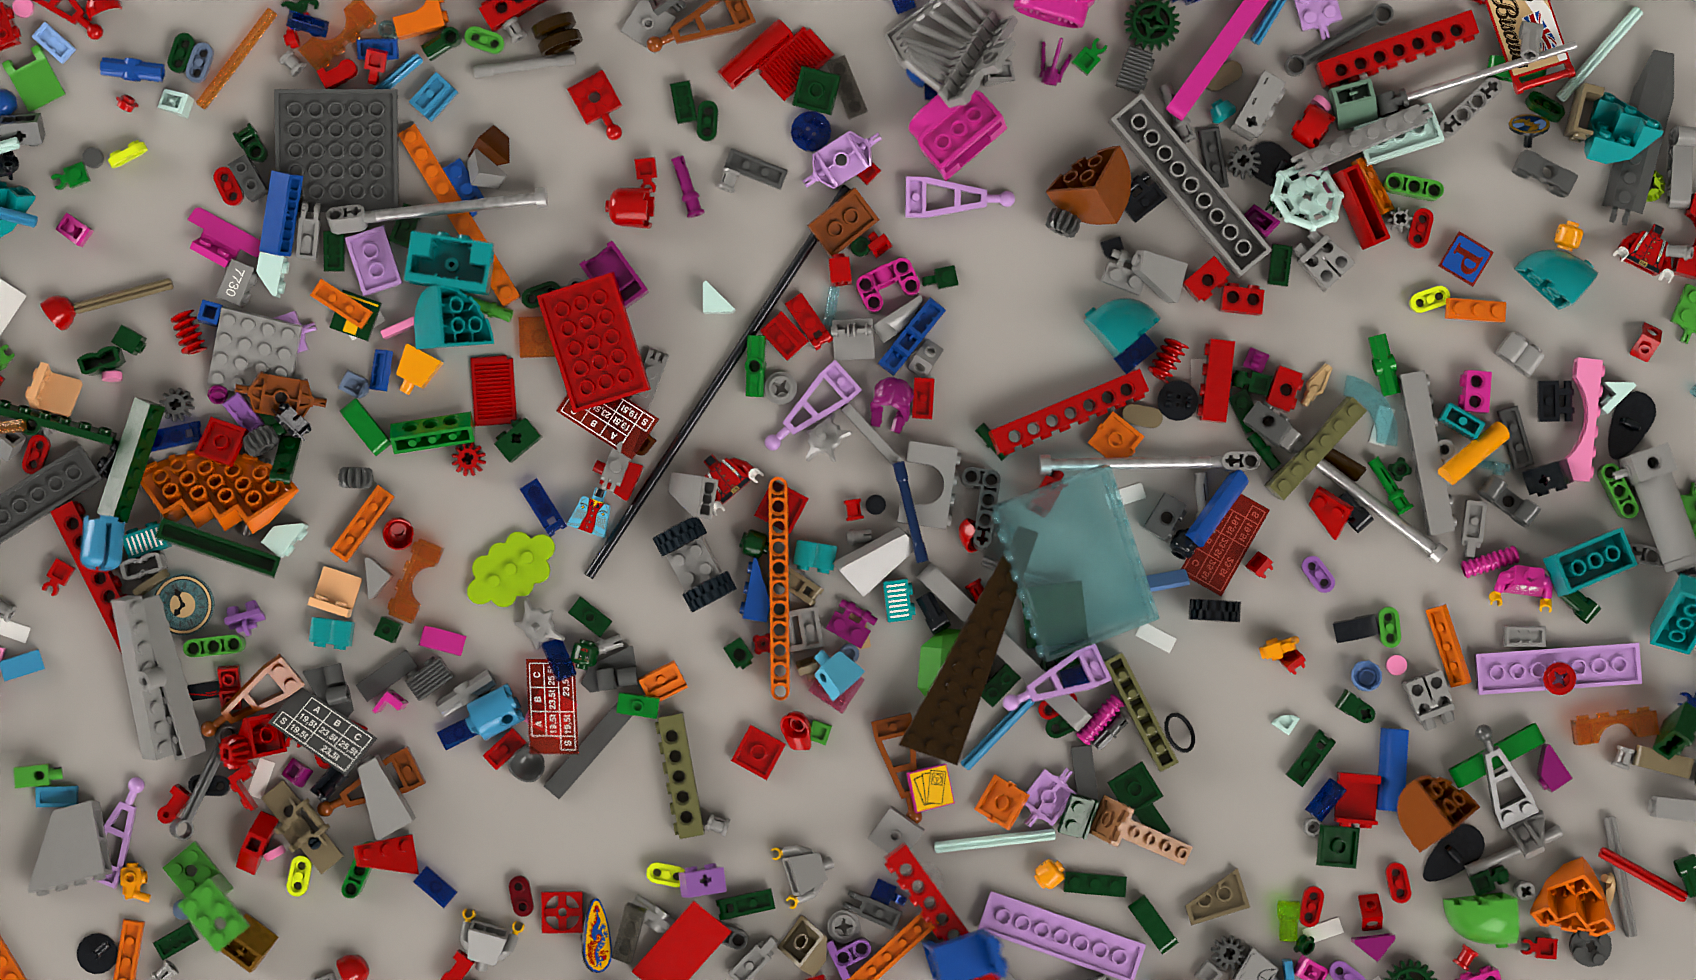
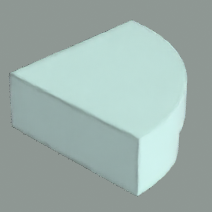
[1271,715,1300,735]

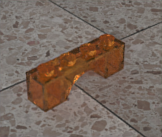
[298,0,378,70]
[387,539,444,624]
[1570,706,1660,746]

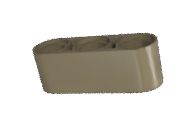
[1632,745,1694,779]

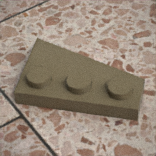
[1185,868,1250,926]

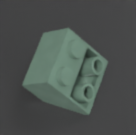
[1327,78,1378,131]

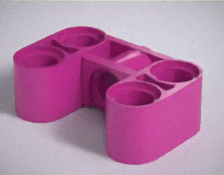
[856,258,920,313]

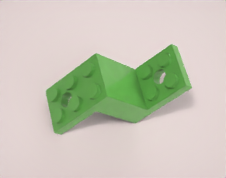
[163,841,250,953]

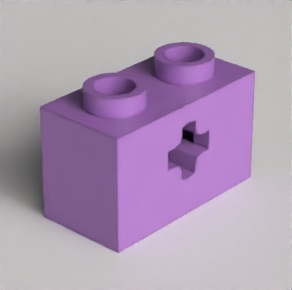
[679,863,727,898]

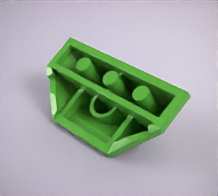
[917,628,961,696]

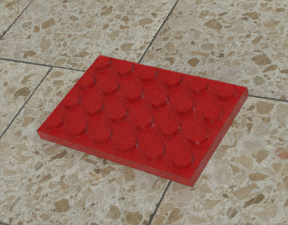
[537,272,651,413]

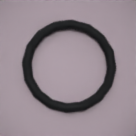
[1164,713,1195,753]

